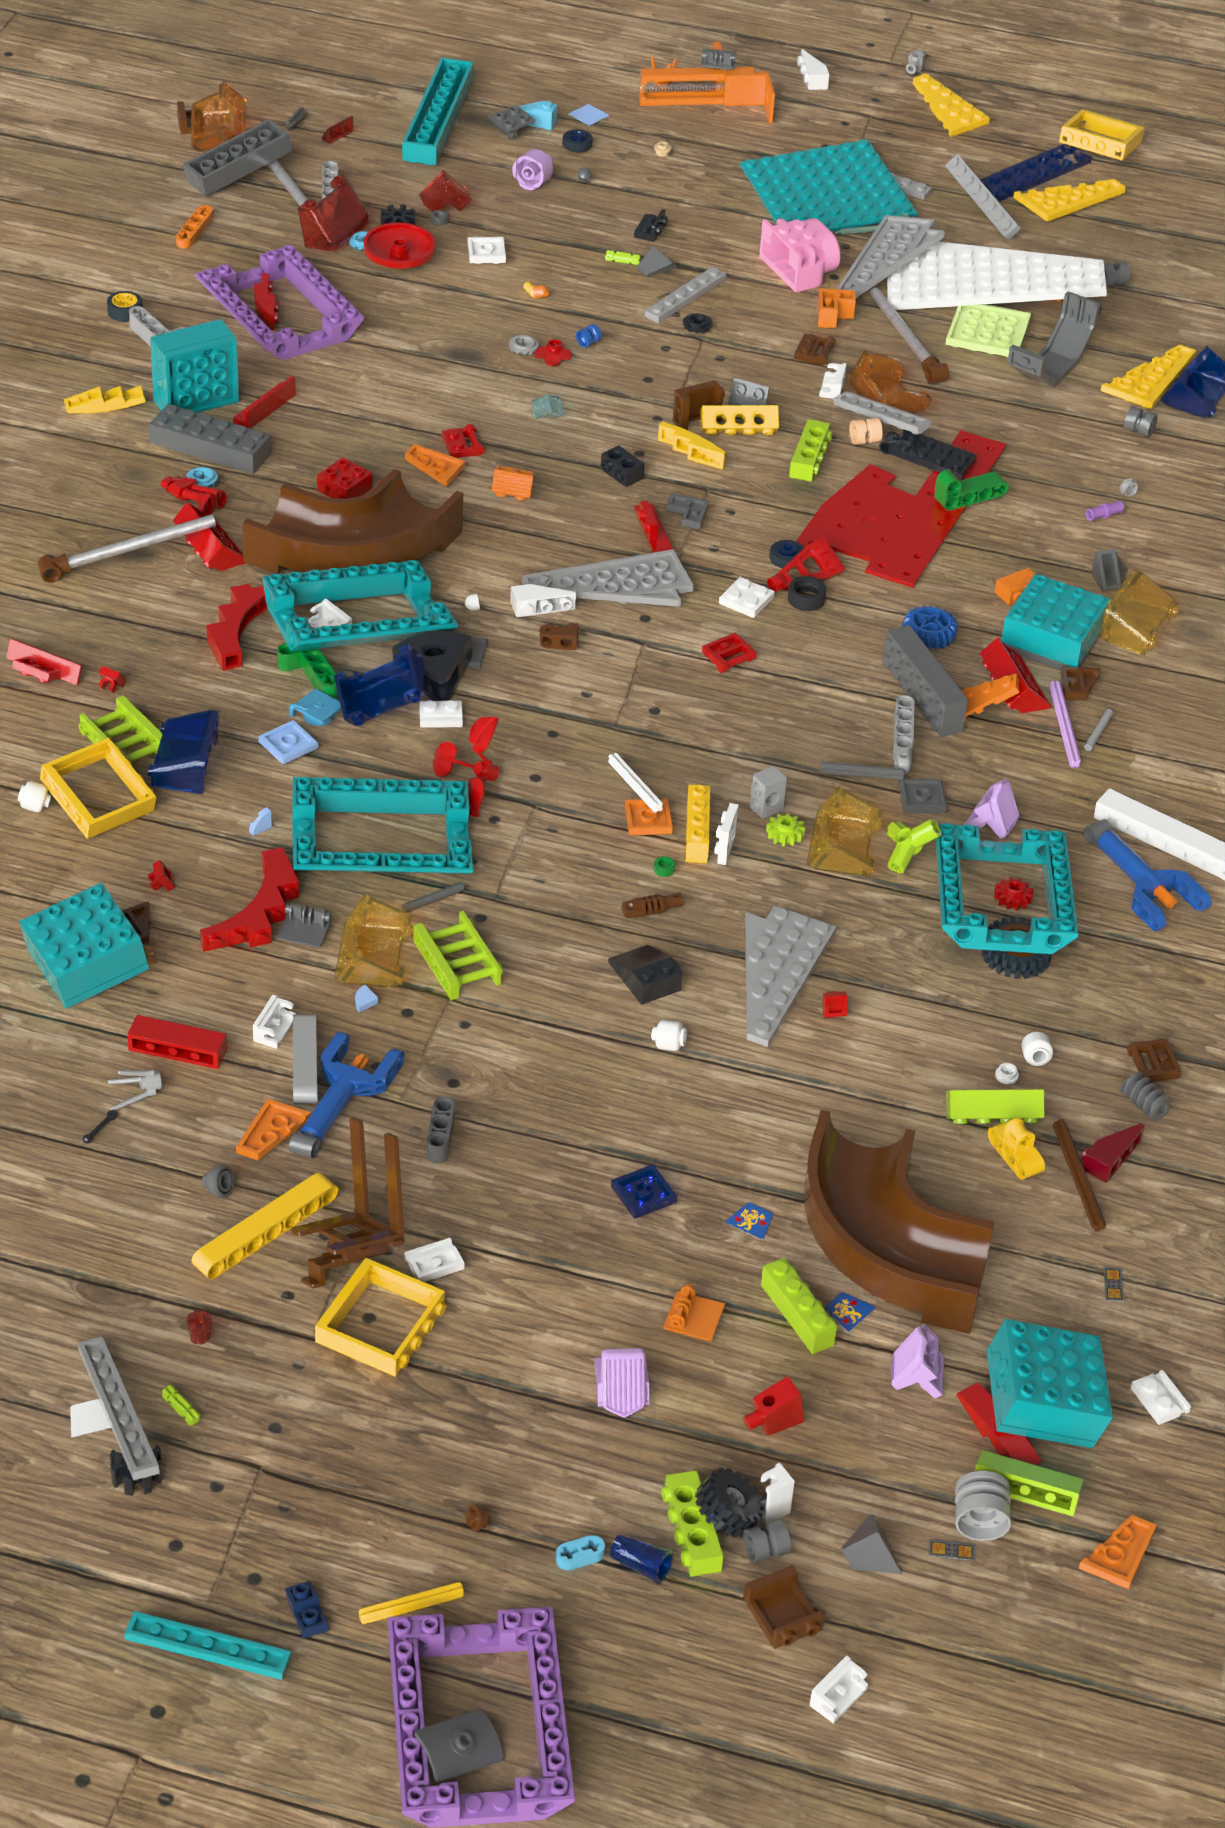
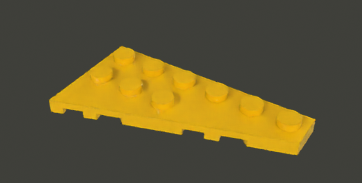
[1013,179,1126,222]
[1101,345,1197,409]

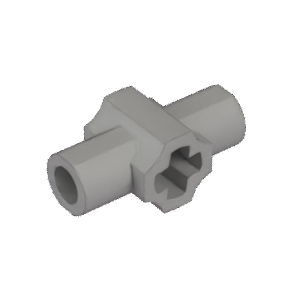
[906,49,926,74]

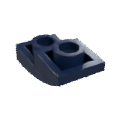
[284,1581,329,1639]

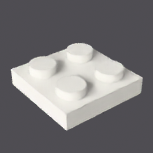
[467,237,506,264]
[719,577,775,618]
[715,803,738,865]

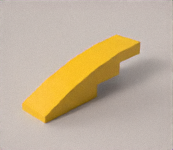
[64,385,146,413]
[658,421,725,470]

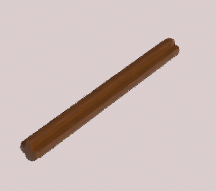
[1053,1119,1106,1232]

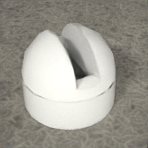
[465,594,480,611]

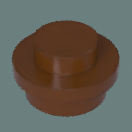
[466,1504,488,1531]

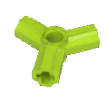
[887,819,942,874]

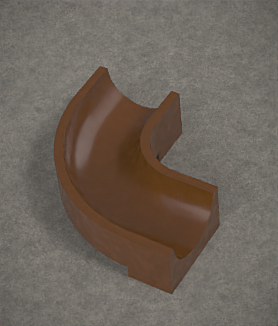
[243,469,464,574]
[804,1110,994,1334]

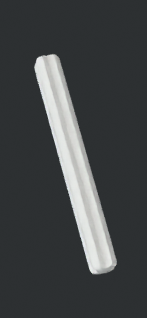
[608,753,663,813]

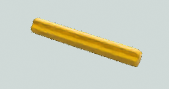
[359,1582,464,1624]

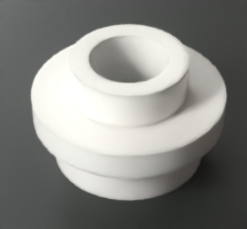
[995,1063,1019,1084]

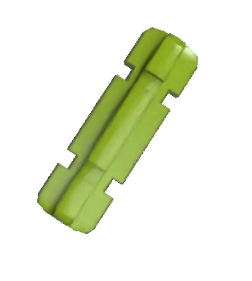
[605,250,641,265]
[162,1385,201,1426]

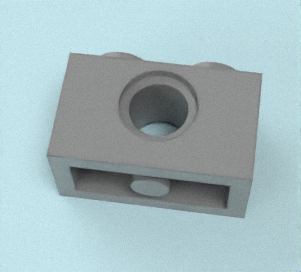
[750,766,787,819]

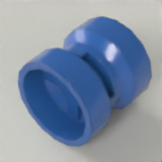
[576,324,602,348]

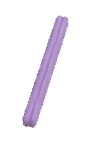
[1049,681,1081,768]

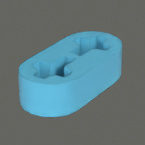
[555,1535,605,1571]

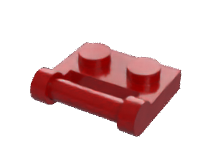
[442,424,485,458]
[702,632,757,673]

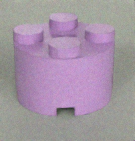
[513,149,553,190]

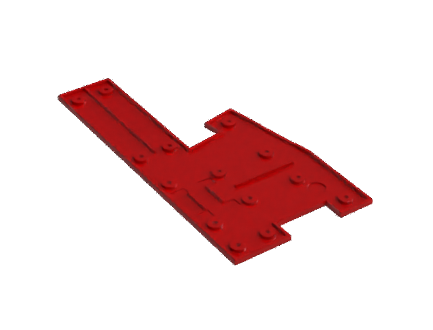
[795,430,1006,588]

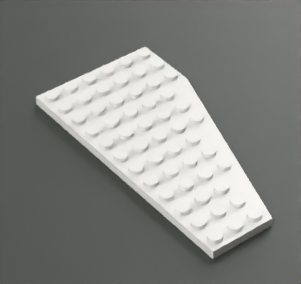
[887,242,1107,310]

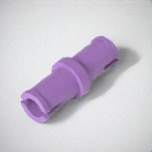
[1085,500,1124,521]

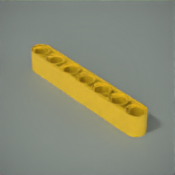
[191,1172,339,1279]

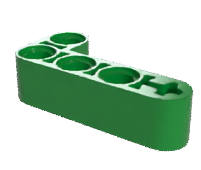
[934,469,1009,511]
[277,643,340,700]

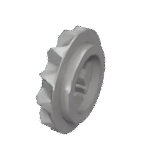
[509,335,539,356]

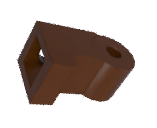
[540,623,578,651]

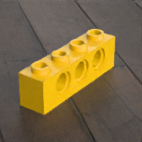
[700,405,779,435]
[685,784,710,863]

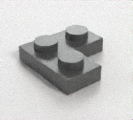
[666,493,709,529]

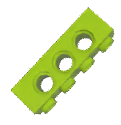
[789,419,832,482]
[661,1470,723,1577]

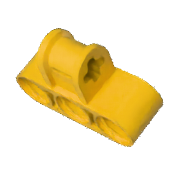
[988,1118,1045,1180]

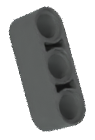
[427,1096,455,1163]

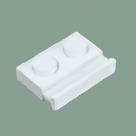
[419,700,463,727]
[404,1238,465,1282]
[1131,1370,1191,1425]

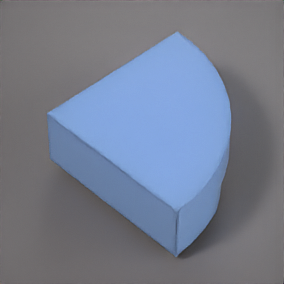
[249,807,272,836]
[355,985,378,1013]

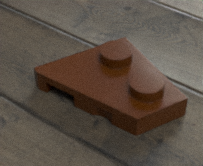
[1060,667,1101,700]
[122,901,150,944]

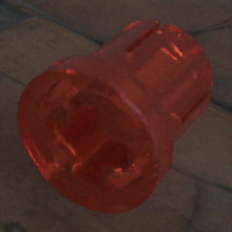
[186,1311,212,1345]

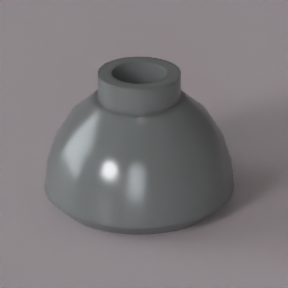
[202,1164,235,1198]

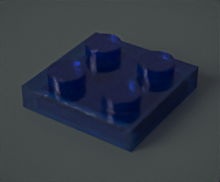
[611,1164,677,1219]

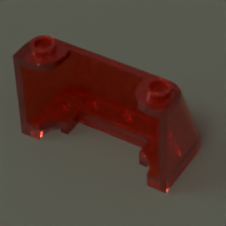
[298,176,369,251]

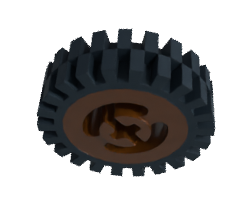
[981,917,1052,979]

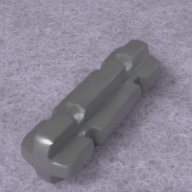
[284,107,307,130]

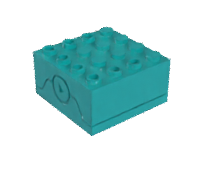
[150,319,239,413]
[19,882,149,1009]
[986,1319,1113,1448]

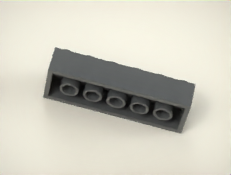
[183,119,292,196]
[149,404,271,474]
[883,625,968,737]

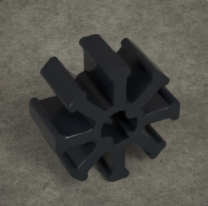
[381,204,416,225]
[110,1439,163,1496]

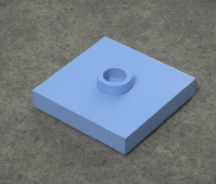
[258,720,318,764]

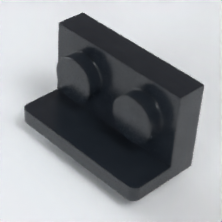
[634,209,668,242]

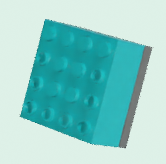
[1001,574,1111,670]

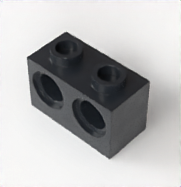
[601,445,644,487]

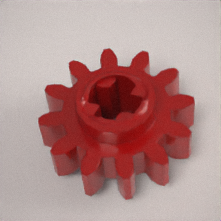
[994,877,1034,911]

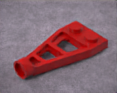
[767,537,845,593]

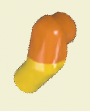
[523,282,549,298]

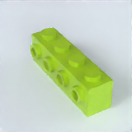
[946,1089,1044,1124]
[761,1257,837,1355]
[975,1450,1084,1516]

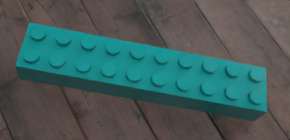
[402,57,474,165]

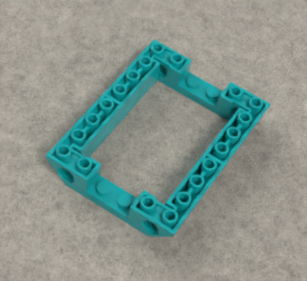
[263,560,458,651]
[292,777,473,874]
[936,823,1078,954]

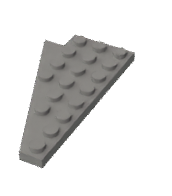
[837,215,945,298]
[522,549,694,607]
[745,905,836,1047]

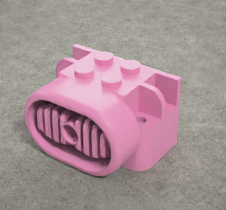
[759,218,840,293]

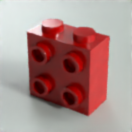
[317,457,372,499]

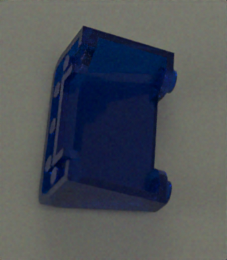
[1160,346,1225,419]
[333,645,425,726]
[148,709,219,794]

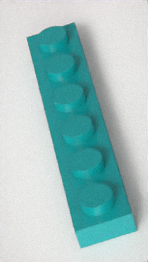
[124,1611,291,1680]

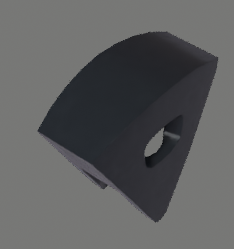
[392,631,472,701]

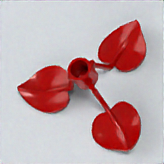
[433,717,500,817]

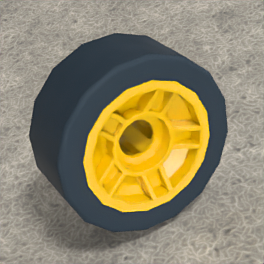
[107,291,142,322]

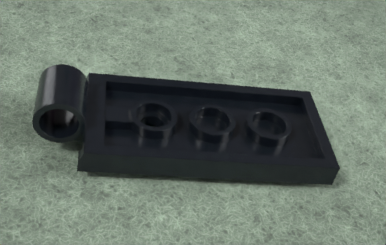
[879,429,977,481]

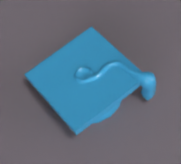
[289,688,345,726]

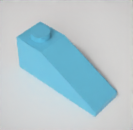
[518,101,558,130]

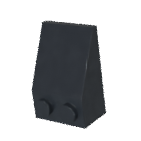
[608,945,683,1005]

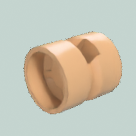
[849,417,882,445]

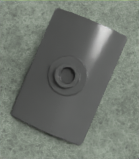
[415,1710,504,1782]

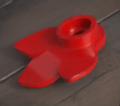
[534,339,571,366]

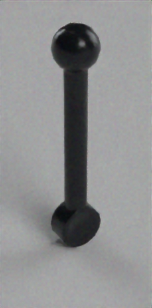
[82,1110,117,1144]

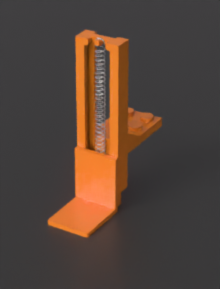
[639,42,775,124]

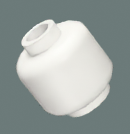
[17,781,51,813]
[652,1020,687,1051]
[1021,1032,1053,1066]

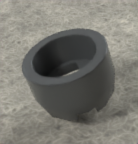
[577,167,592,183]

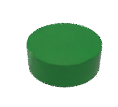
[653,856,676,877]

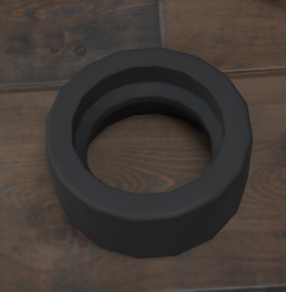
[788,576,826,611]

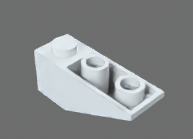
[797,50,829,90]
[510,584,576,617]

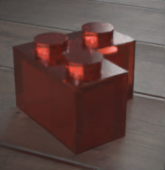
[419,170,472,212]

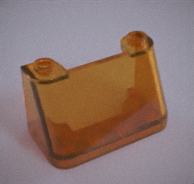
[849,350,932,414]

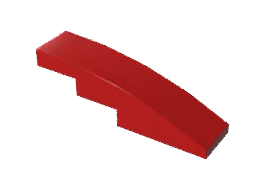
[956,1382,1042,1466]

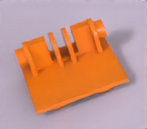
[663,1284,725,1342]

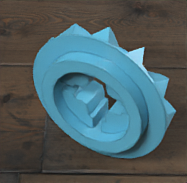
[349,232,368,251]
[186,467,218,487]

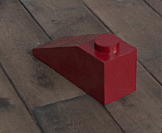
[1082,1123,1145,1183]

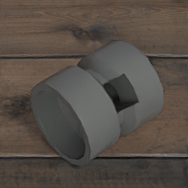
[1104,261,1130,287]
[1124,406,1158,437]
[743,1520,791,1563]

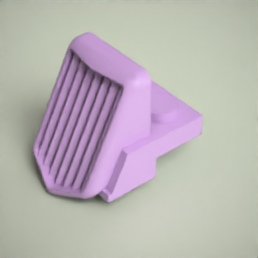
[965,778,1019,839]
[891,1324,944,1398]
[595,1348,650,1418]

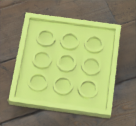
[946,304,1031,357]

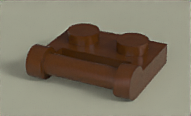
[794,333,836,365]
[1126,1039,1181,1083]

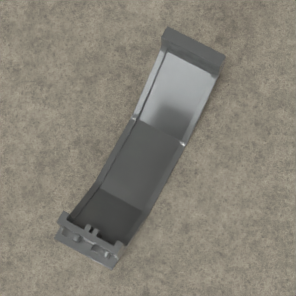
[1007,291,1101,387]

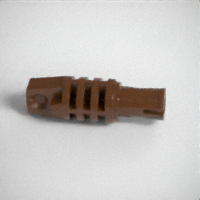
[621,892,684,918]

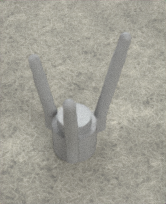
[108,1070,161,1111]

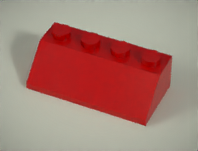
[173,502,245,571]
[980,637,1052,713]

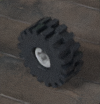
[695,1467,765,1538]

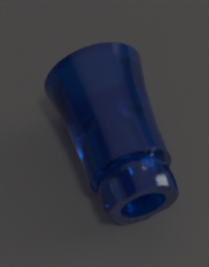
[610,1534,674,1585]

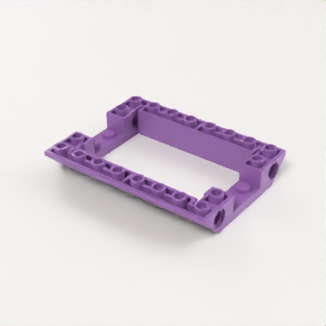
[195,245,364,360]
[388,1607,575,1828]

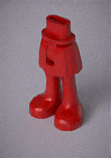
[161,476,227,515]

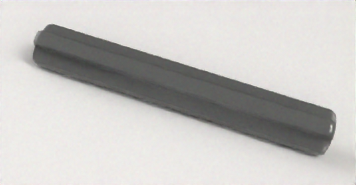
[820,762,905,780]

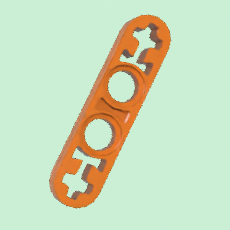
[176,205,213,248]

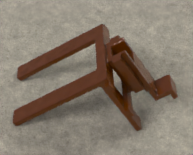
[291,1117,405,1289]

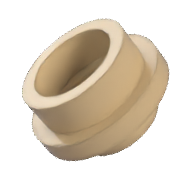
[654,141,671,156]

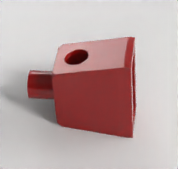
[743,1376,804,1435]

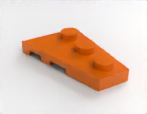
[405,444,465,487]
[961,674,1019,721]
[236,1098,311,1160]
[1078,1515,1157,1589]

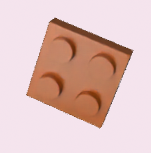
[624,798,673,835]

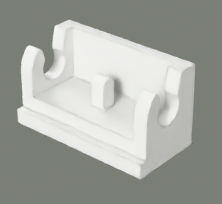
[819,363,847,399]
[309,599,352,628]
[253,995,296,1049]
[761,1463,795,1524]
[810,1656,869,1723]

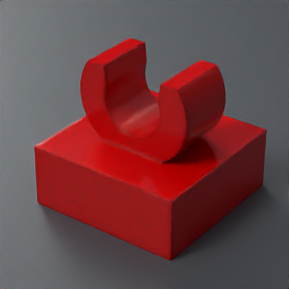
[99,666,126,693]
[148,860,175,891]
[823,991,847,1018]

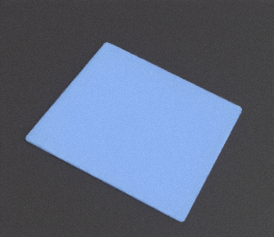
[569,104,609,125]

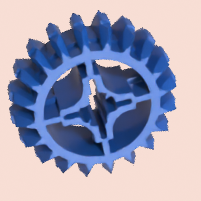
[902,605,958,650]

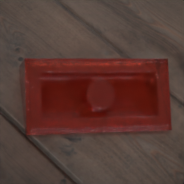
[321,115,353,144]

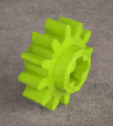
[766,813,805,846]

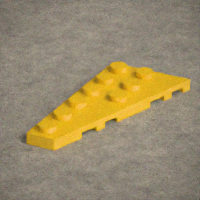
[913,74,990,137]

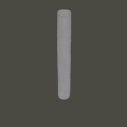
[1084,709,1113,751]

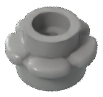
[1120,478,1138,497]

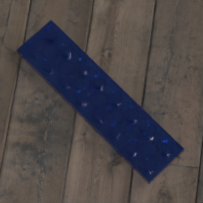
[980,144,1092,202]

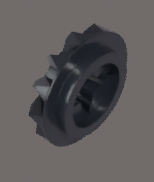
[683,313,712,333]

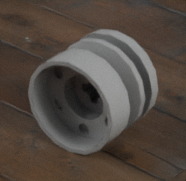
[955,1471,1011,1541]

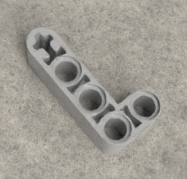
[129,306,187,347]

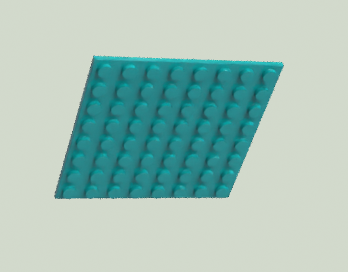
[740,140,917,231]

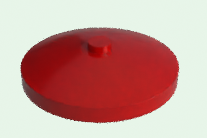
[363,223,435,269]

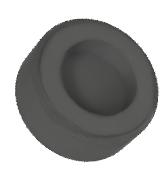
[431,210,448,225]

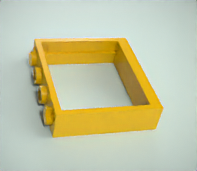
[1059,109,1145,160]
[40,738,156,839]
[315,1258,447,1377]

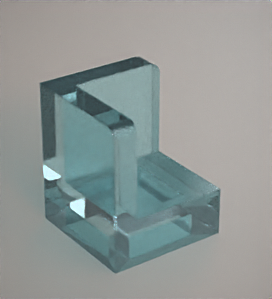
[532,394,563,419]

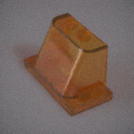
[191,82,246,152]

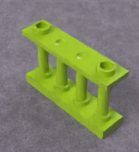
[79,696,171,762]
[413,911,503,1000]

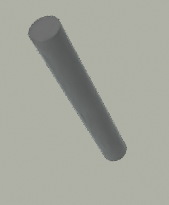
[402,882,464,913]

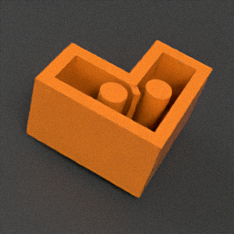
[817,288,856,329]

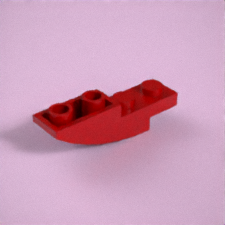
[254,273,279,330]

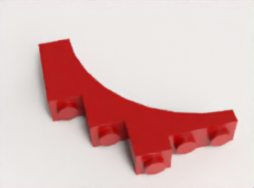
[206,583,268,671]
[200,847,299,952]

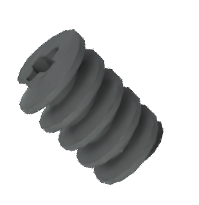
[1120,1071,1170,1121]

